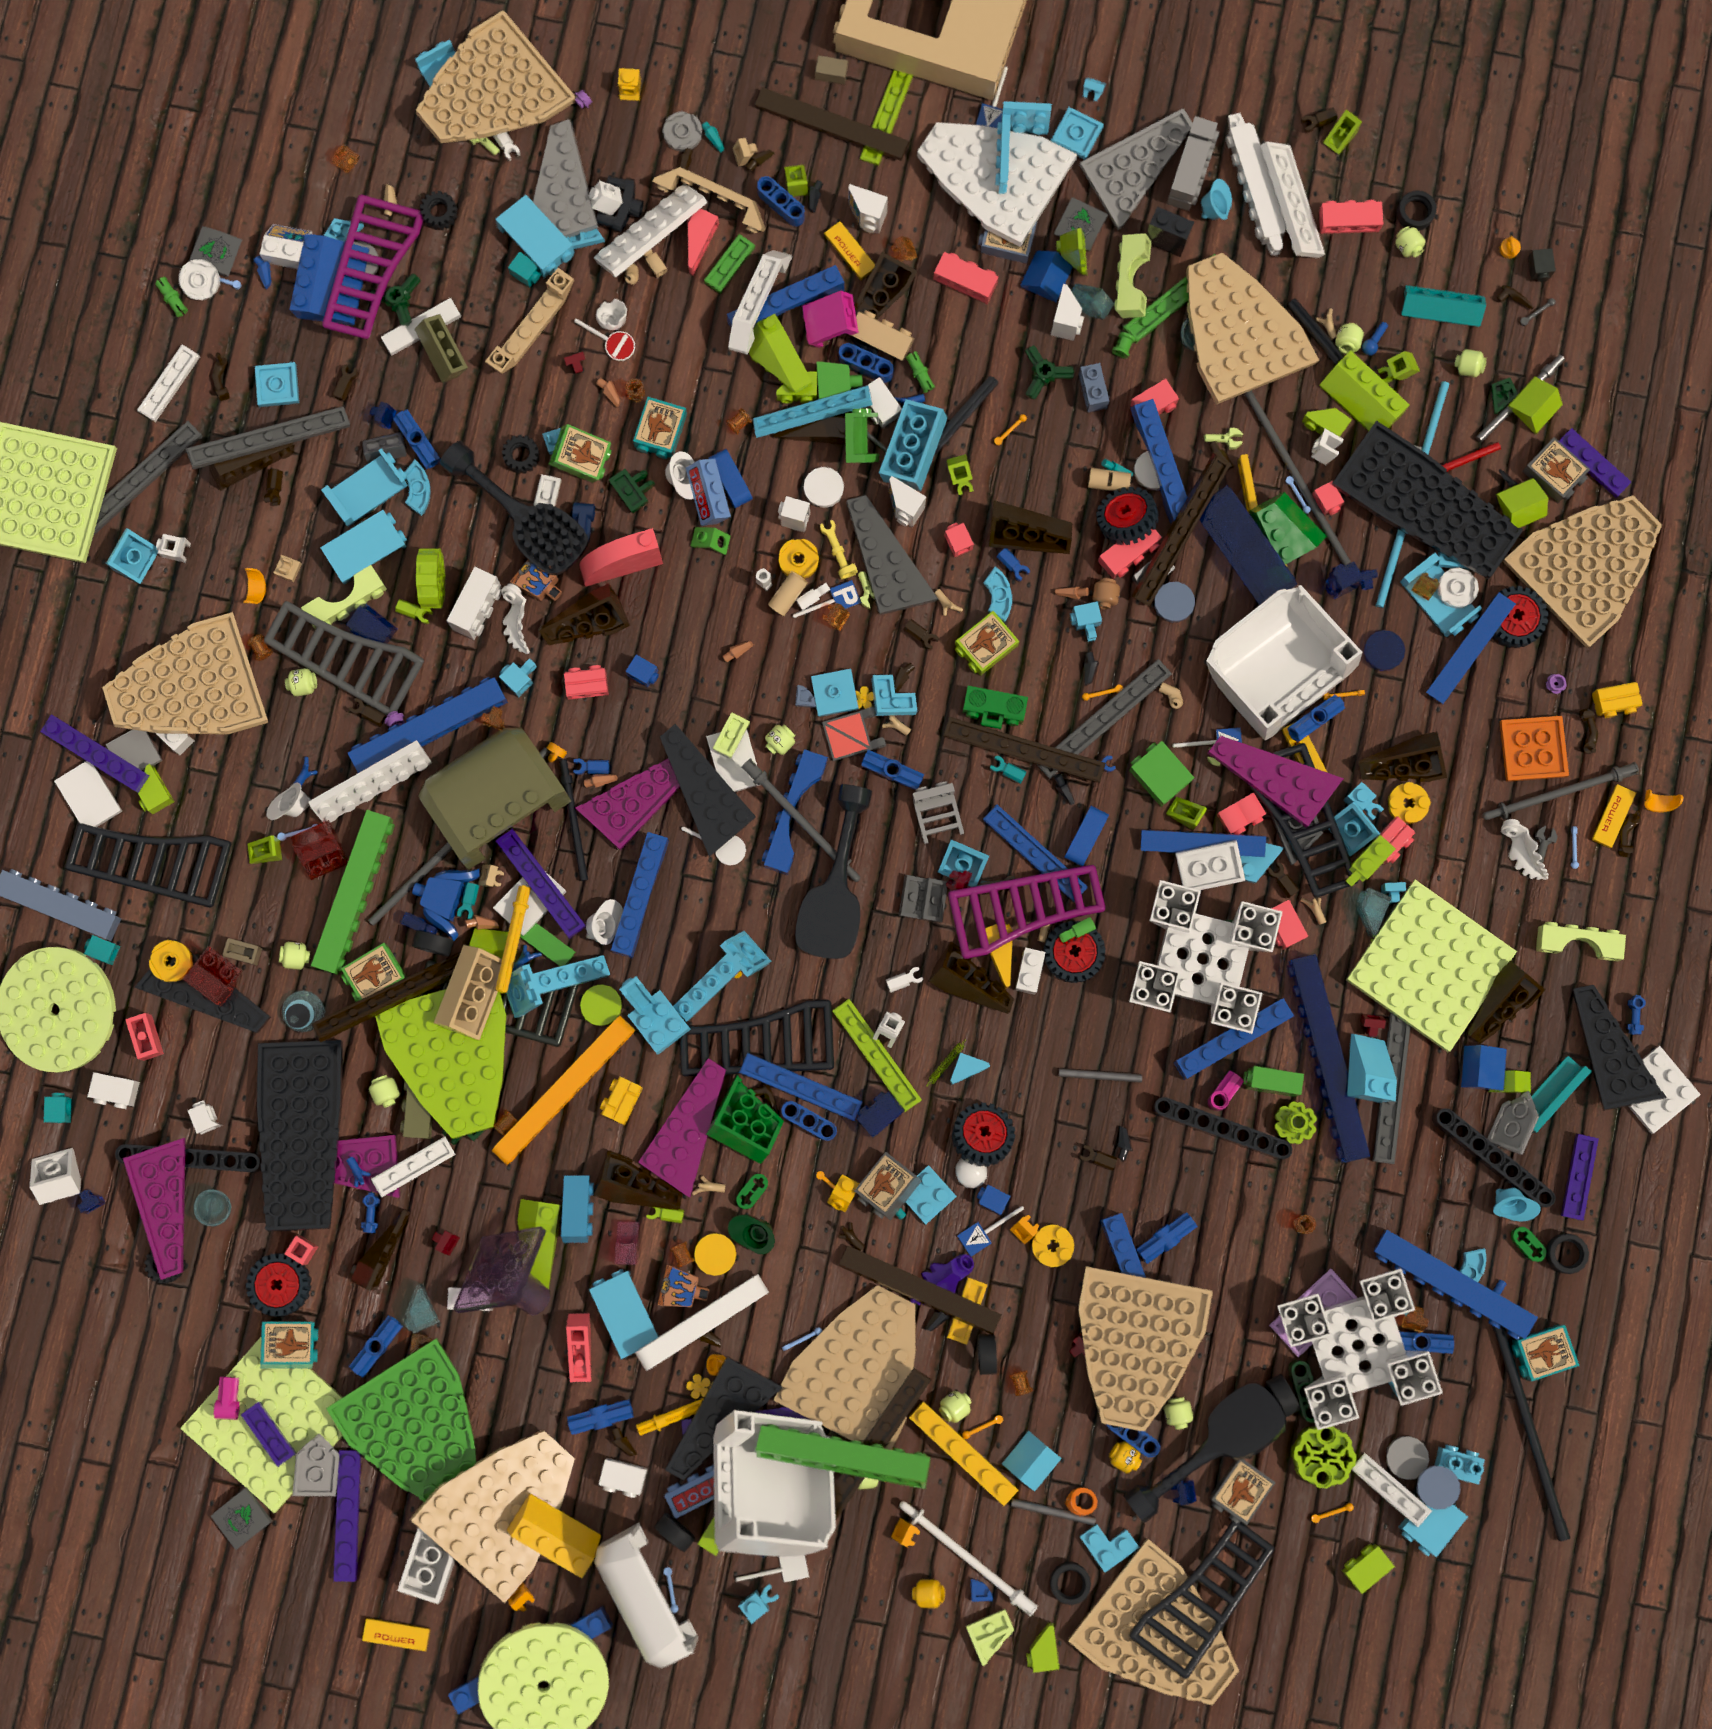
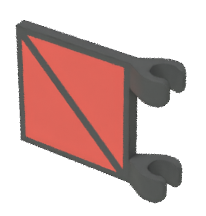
[822,706,886,761]

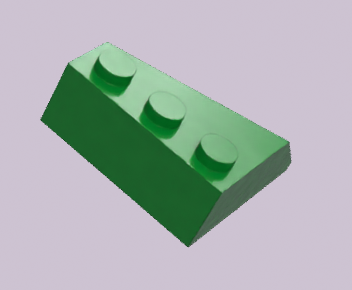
[1249,492,1327,567]
[706,1075,784,1164]

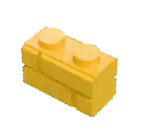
[1592,682,1642,718]
[600,1076,643,1125]

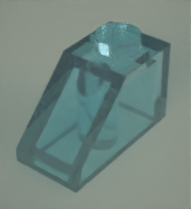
[1071,283,1114,320]
[1357,888,1392,937]
[404,1284,440,1334]

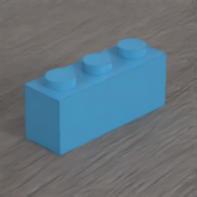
[561,1176,594,1243]

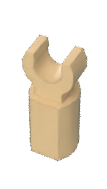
[644,249,667,278]

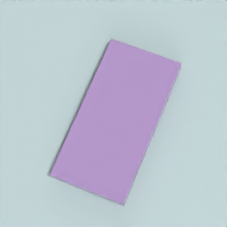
[1269,1269,1357,1357]

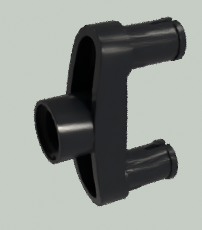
[596,175,644,232]

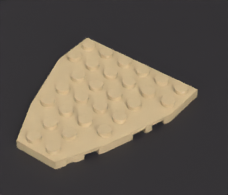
[416,10,576,143]
[1186,253,1319,405]
[1503,496,1662,649]
[102,612,268,734]
[1079,1266,1213,1432]
[773,1285,916,1450]
[410,1430,575,1603]
[1068,1538,1239,1705]

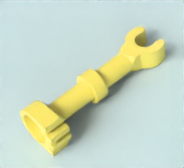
[820,520,858,579]

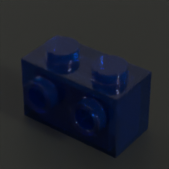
[1325,561,1364,599]
[346,603,398,649]
[856,1091,905,1138]

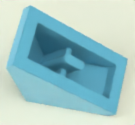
[950,1053,990,1085]

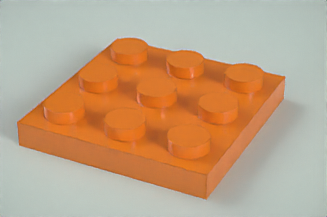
[1499,716,1569,782]

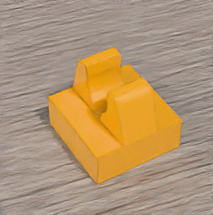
[1010,1215,1039,1244]
[891,1518,920,1547]
[507,1582,535,1612]

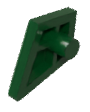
[1491,377,1518,415]

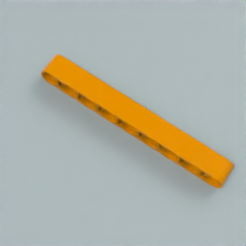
[492,1016,635,1166]

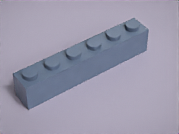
[0,869,121,941]

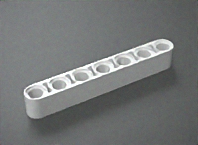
[635,1274,769,1371]

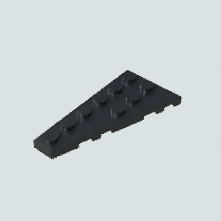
[660,724,756,857]
[134,939,271,1033]
[1572,985,1667,1111]

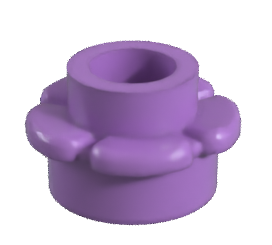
[574,90,592,108]
[1546,674,1566,694]
[385,711,404,728]

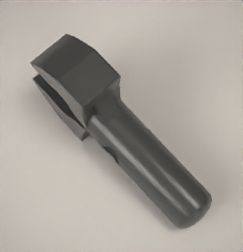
[1534,826,1557,863]

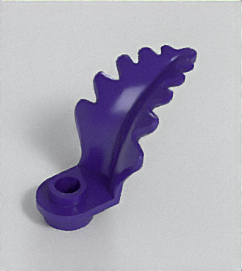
[910,1254,974,1305]

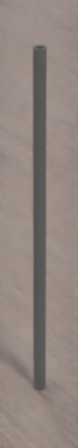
[1244,390,1351,566]
[368,747,550,926]

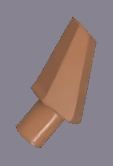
[597,378,621,407]
[1055,586,1089,599]
[723,641,753,662]
[584,774,618,788]
[464,915,499,930]

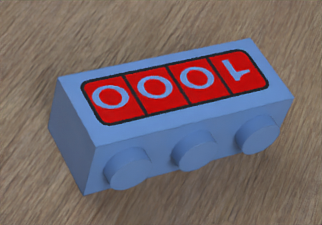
[686,459,731,526]
[664,1464,714,1519]

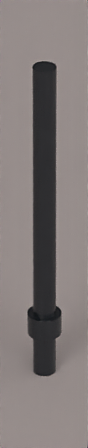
[559,760,588,881]

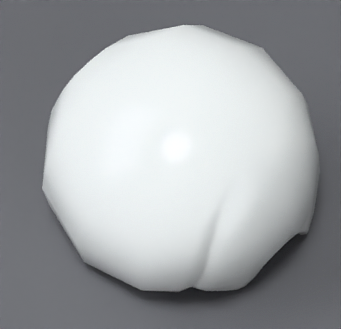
[596,299,627,330]
[955,1158,987,1188]

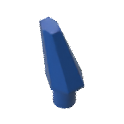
[254,256,271,289]

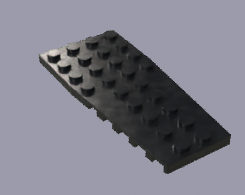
[1332,420,1523,579]
[257,1040,343,1232]

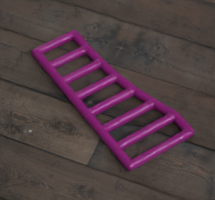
[322,195,423,339]
[948,865,1105,959]

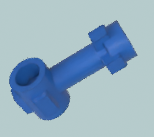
[1627,995,1646,1035]
[361,1193,380,1233]

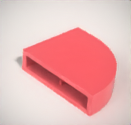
[579,528,663,587]

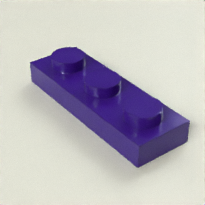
[241,1401,296,1467]

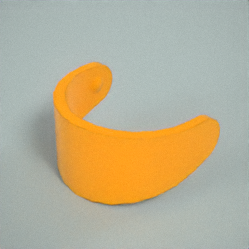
[243,568,266,604]
[1644,789,1683,812]

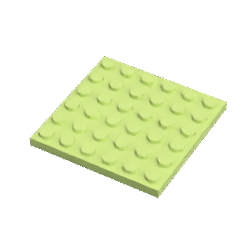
[0,422,117,563]
[1346,880,1517,1052]
[180,1337,343,1513]

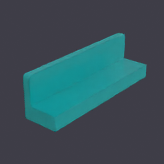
[1402,285,1486,326]
[1531,1056,1591,1133]

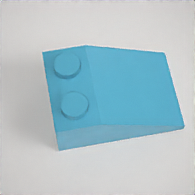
[1347,1034,1397,1102]

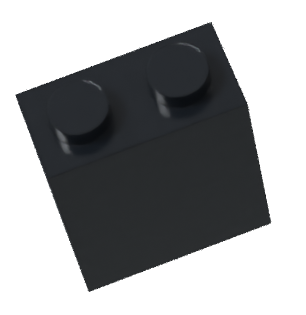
[1147,207,1194,257]

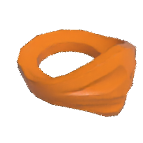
[1065,1487,1098,1516]

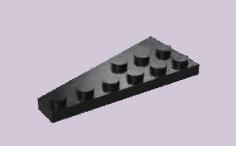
[665,1356,783,1480]

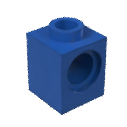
[625,655,659,688]
[976,1185,1010,1215]

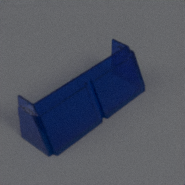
[1199,485,1297,605]

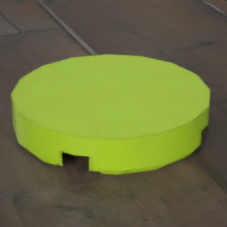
[580,985,622,1026]

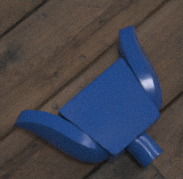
[412,869,479,941]

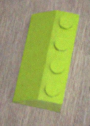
[1319,351,1410,431]

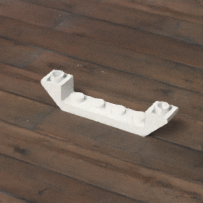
[728,250,792,354]

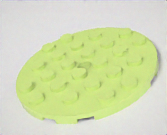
[0,947,116,1072]
[478,1622,609,1729]

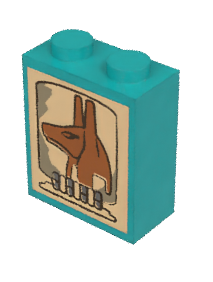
[633,397,687,459]
[260,1322,318,1369]
[1512,1324,1579,1381]

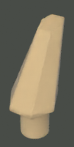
[383,184,397,216]

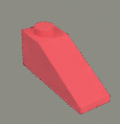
[687,208,719,275]
[566,1313,591,1382]

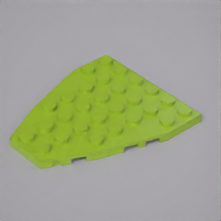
[375,989,507,1139]

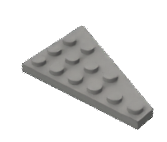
[1080,108,1193,230]
[533,120,598,238]

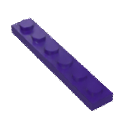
[40,714,150,793]
[496,829,586,939]
[334,1450,361,1582]

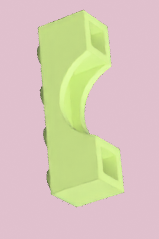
[1114,233,1151,318]
[301,565,387,629]
[1536,922,1626,962]

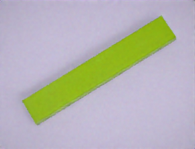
[860,70,913,166]
[832,999,922,1112]

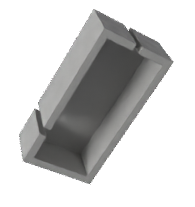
[1167,116,1219,211]

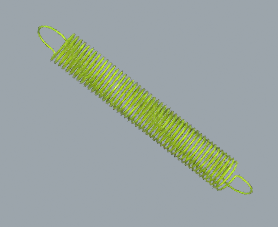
[926,1039,966,1087]

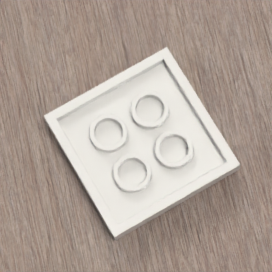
[1628,1046,1701,1134]

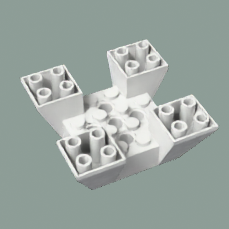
[1129,880,1282,1034]
[1277,1268,1443,1430]

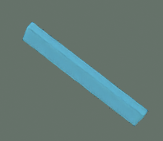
[753,386,873,438]

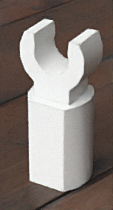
[493,132,520,161]
[756,568,772,591]
[796,583,830,611]
[886,967,923,993]

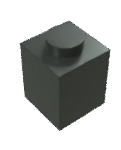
[1528,248,1556,282]

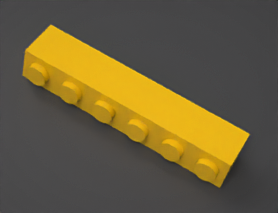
[909,1401,1018,1506]

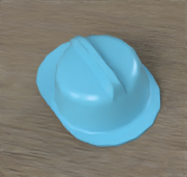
[1201,179,1232,220]
[1493,1188,1540,1222]

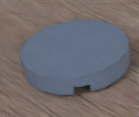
[1154,582,1195,623]
[1416,1466,1460,1509]

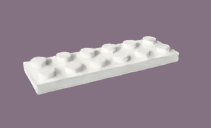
[1261,142,1325,258]
[594,183,707,278]
[308,740,432,824]

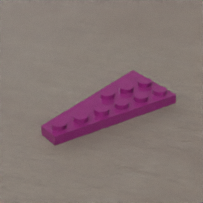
[1208,736,1344,828]
[575,759,680,850]
[638,1058,726,1198]
[335,1135,400,1198]
[123,1138,185,1280]

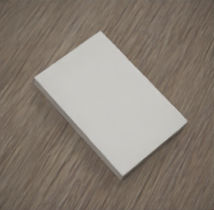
[706,730,759,792]
[54,761,122,827]
[1176,840,1245,890]
[493,873,566,936]

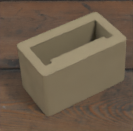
[815,56,848,84]
[223,938,262,966]

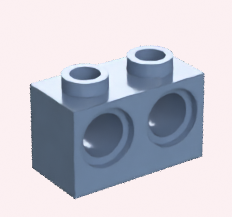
[1078,363,1109,412]

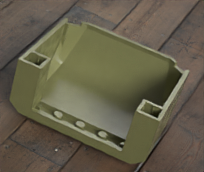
[418,727,571,870]

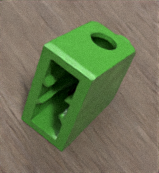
[817,362,862,399]

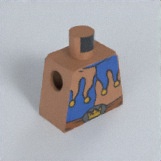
[510,560,562,601]
[658,1265,709,1307]

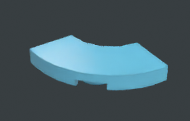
[404,460,431,516]
[983,566,1012,623]
[1459,1248,1486,1282]

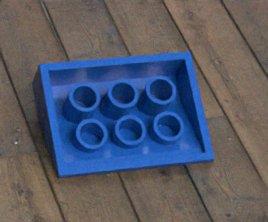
[290,234,370,325]

